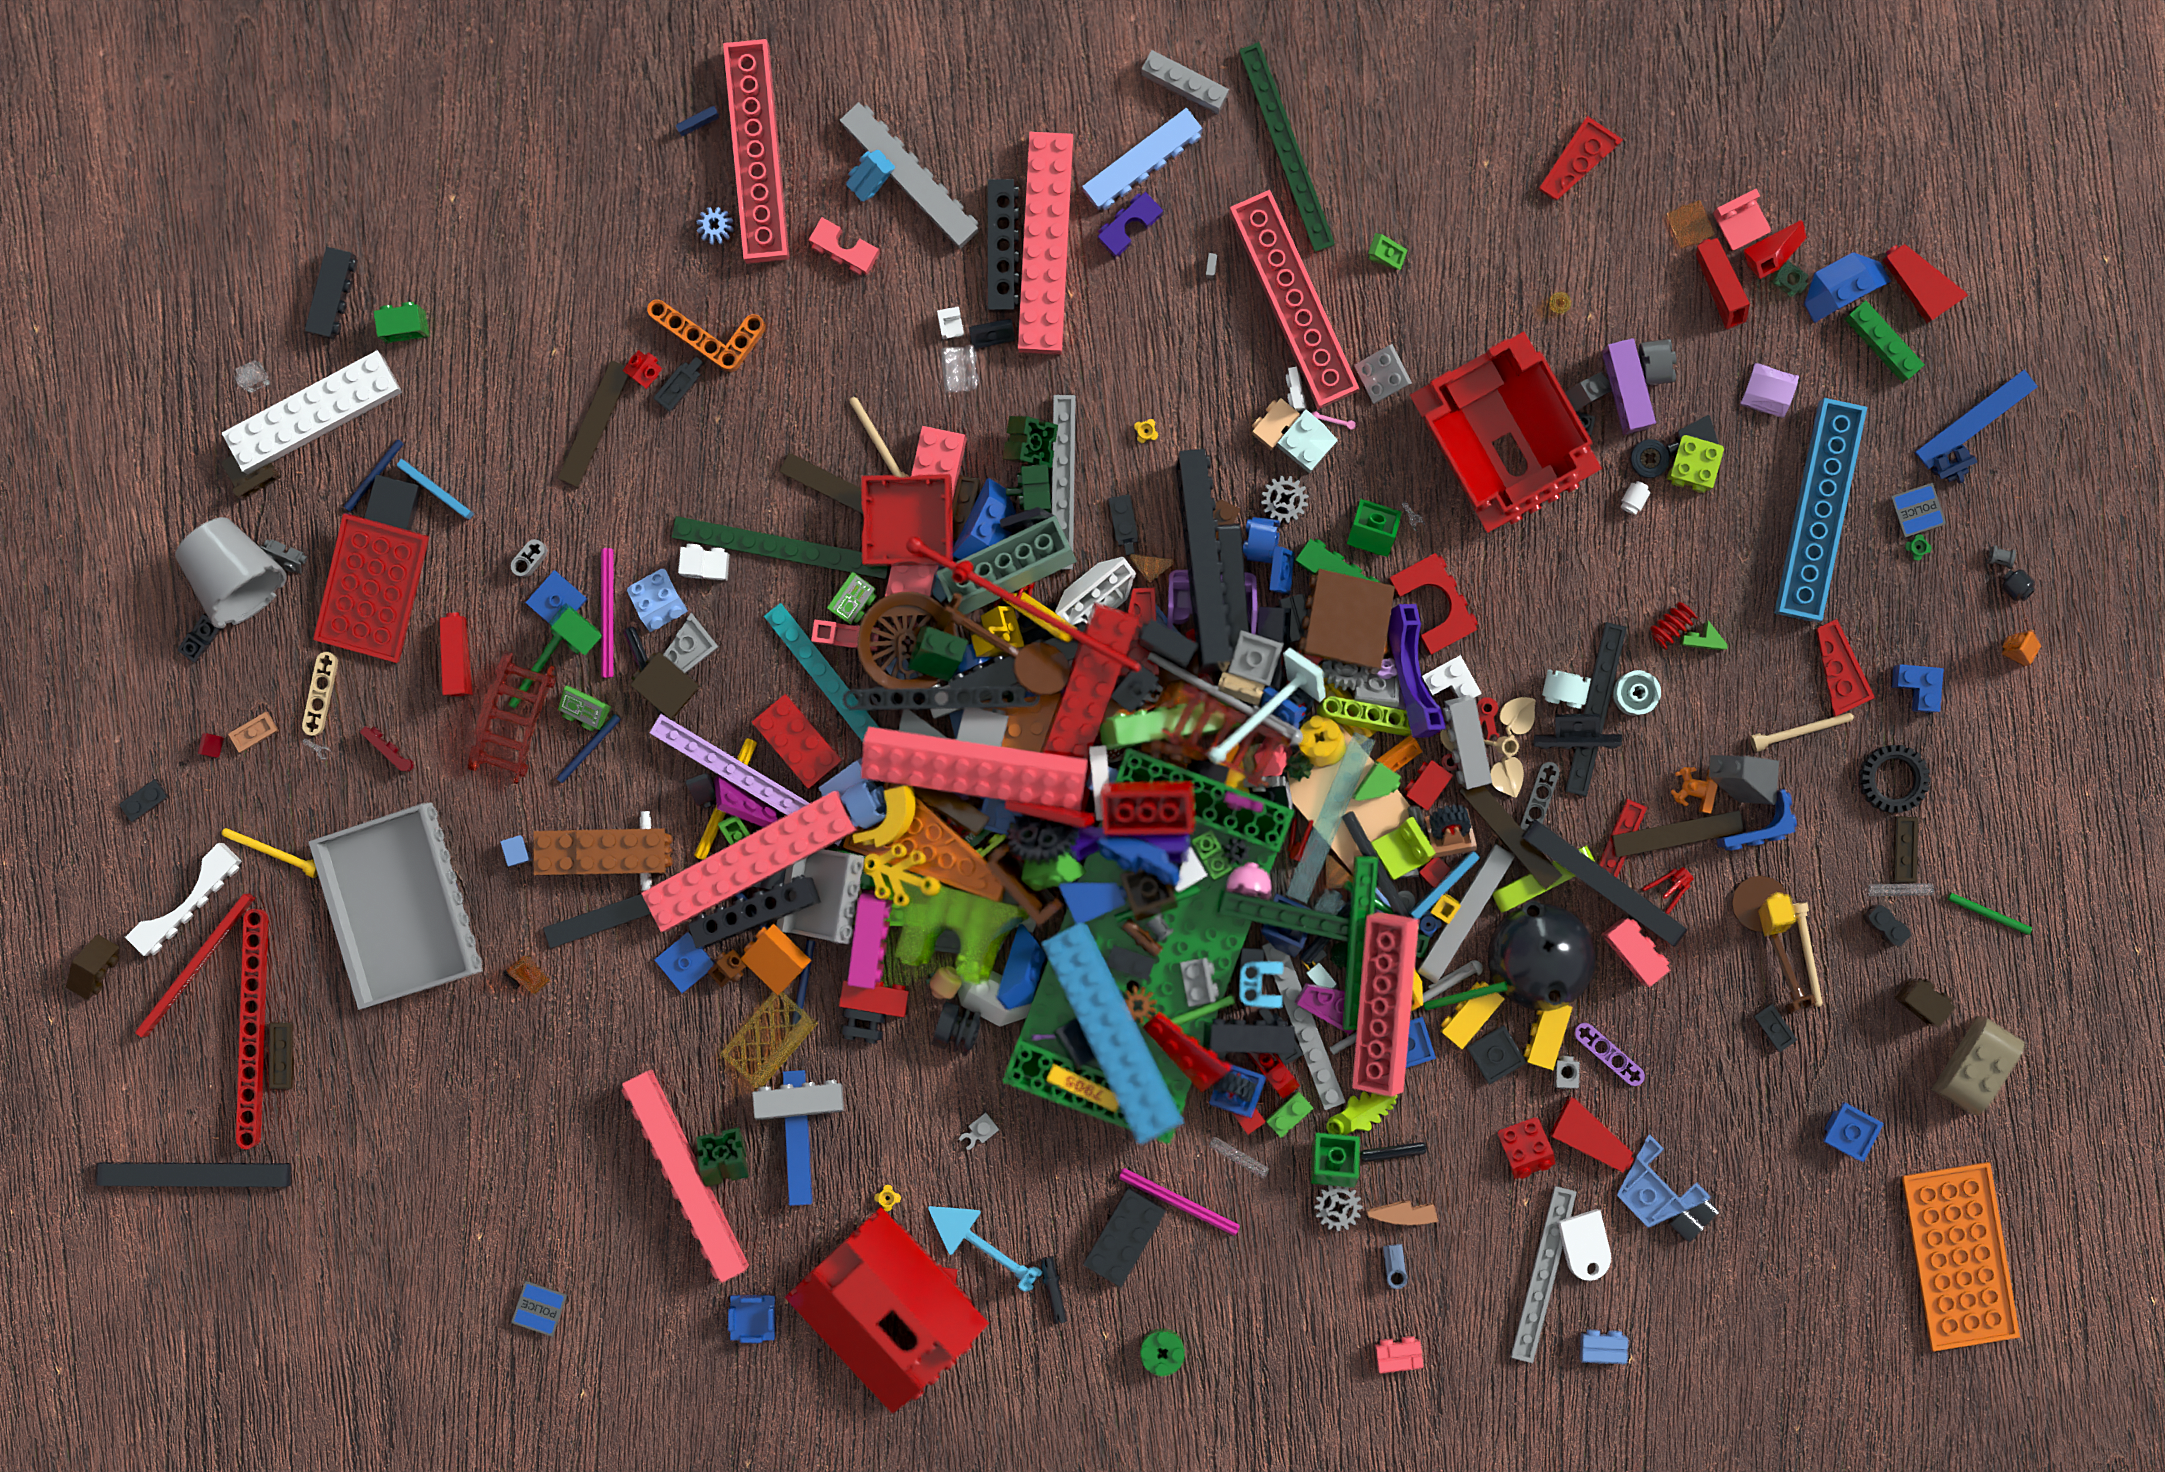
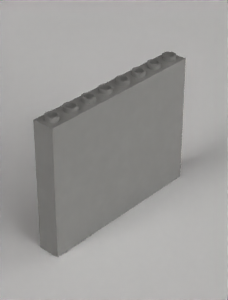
[309,803,482,1010]

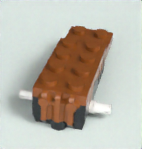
[533,812,673,891]

